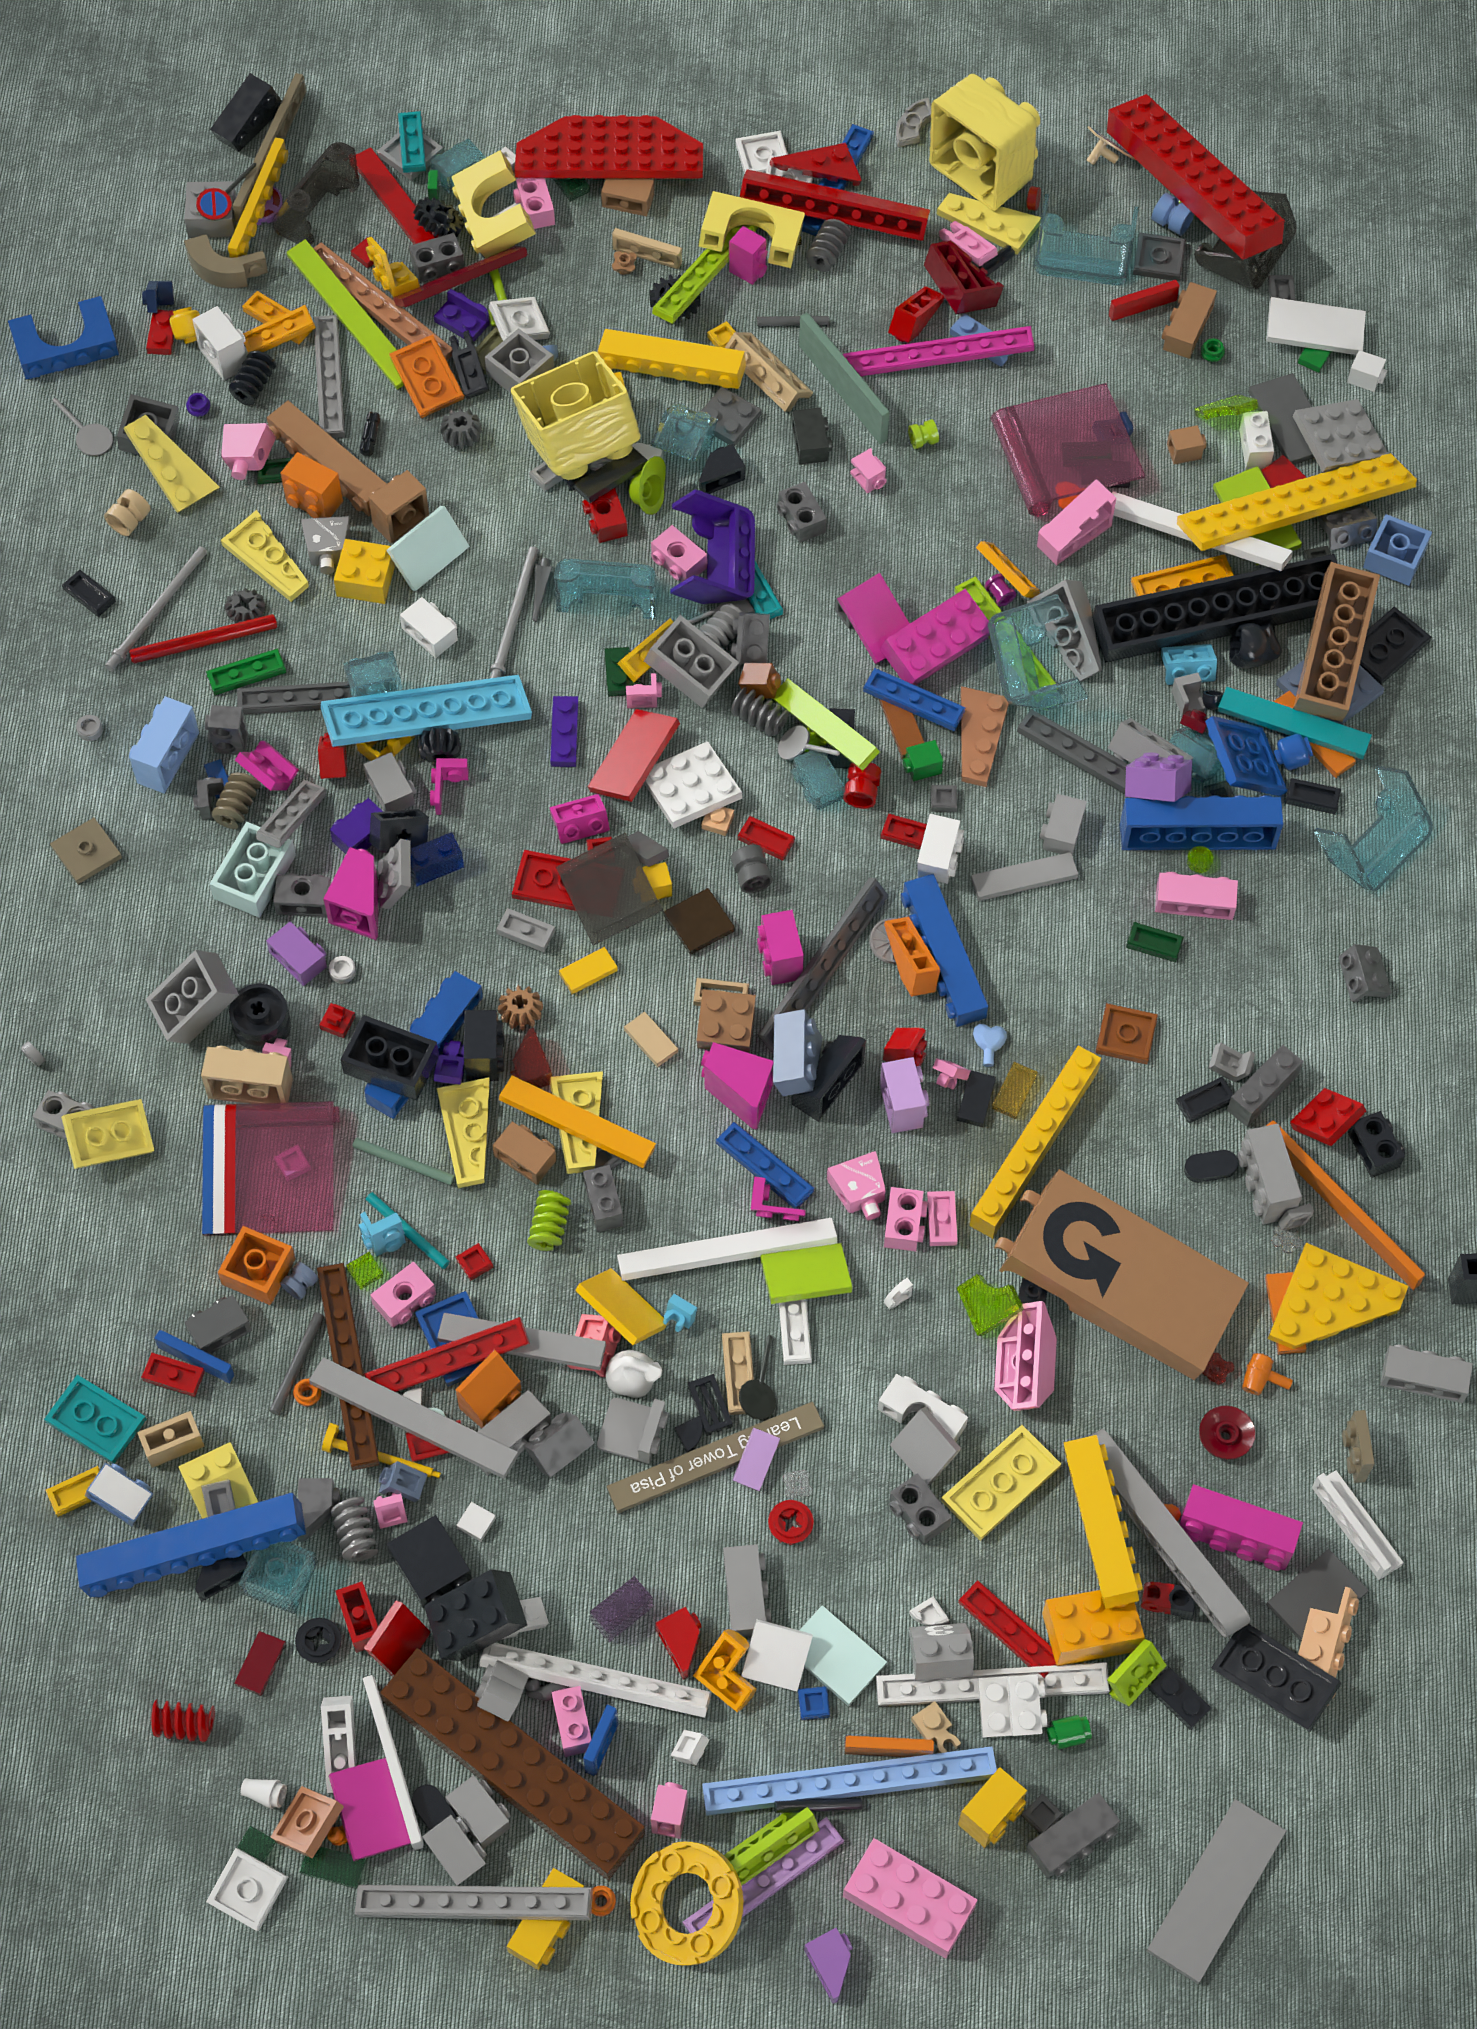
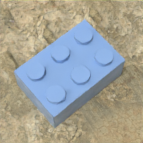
[129,696,199,794]

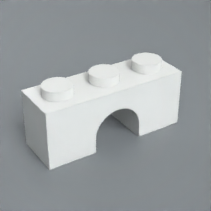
[878,1374,968,1442]

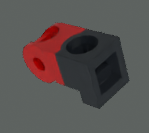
[1141,1582,1196,1621]

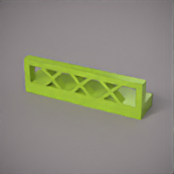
[724,1807,820,1886]

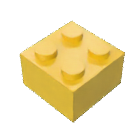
[334,539,395,604]
[958,1767,1027,1848]

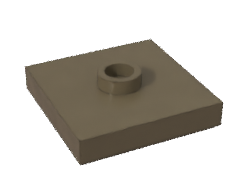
[50,817,122,884]

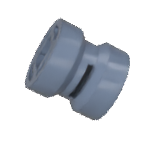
[280,1262,319,1300]

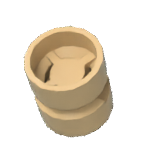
[104,489,151,536]

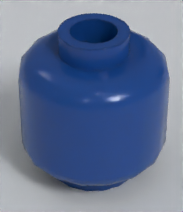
[1274,733,1313,770]

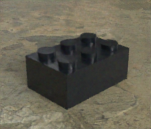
[340,1015,439,1101]
[424,1569,528,1661]

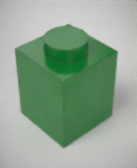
[902,740,944,782]

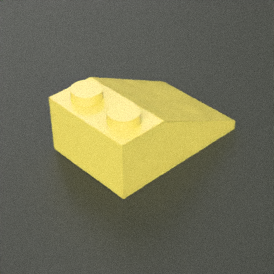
[178,1442,258,1519]

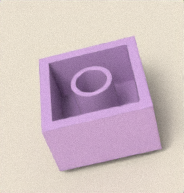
[880,1057,929,1133]

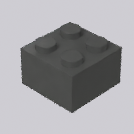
[117,394,180,455]

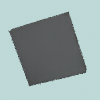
[1132,232,1186,281]

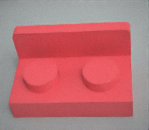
[567,1314,621,1378]

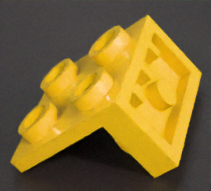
[366,237,420,297]

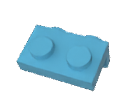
[358,1212,406,1257]

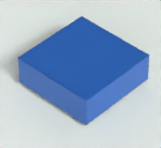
[798,1686,830,1720]

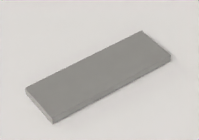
[1146,1799,1286,1984]

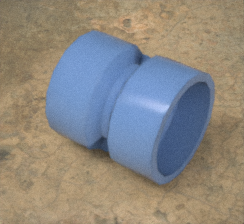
[1151,193,1195,235]

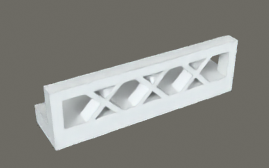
[1312,1470,1404,1580]

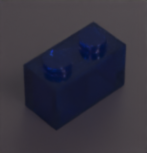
[410,832,464,887]

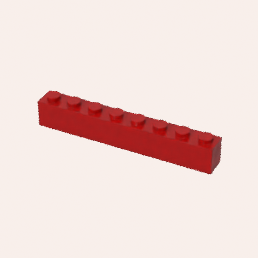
[740,169,930,241]

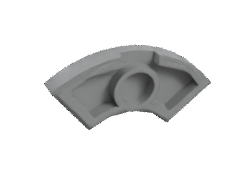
[896,98,931,148]

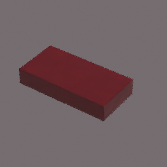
[234,1631,286,1696]

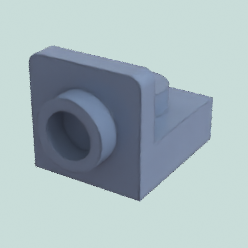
[379,1461,427,1502]

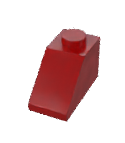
[655,1606,702,1680]

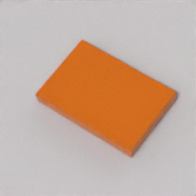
[389,334,465,418]

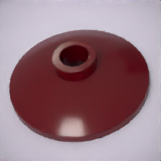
[1199,1406,1255,1460]

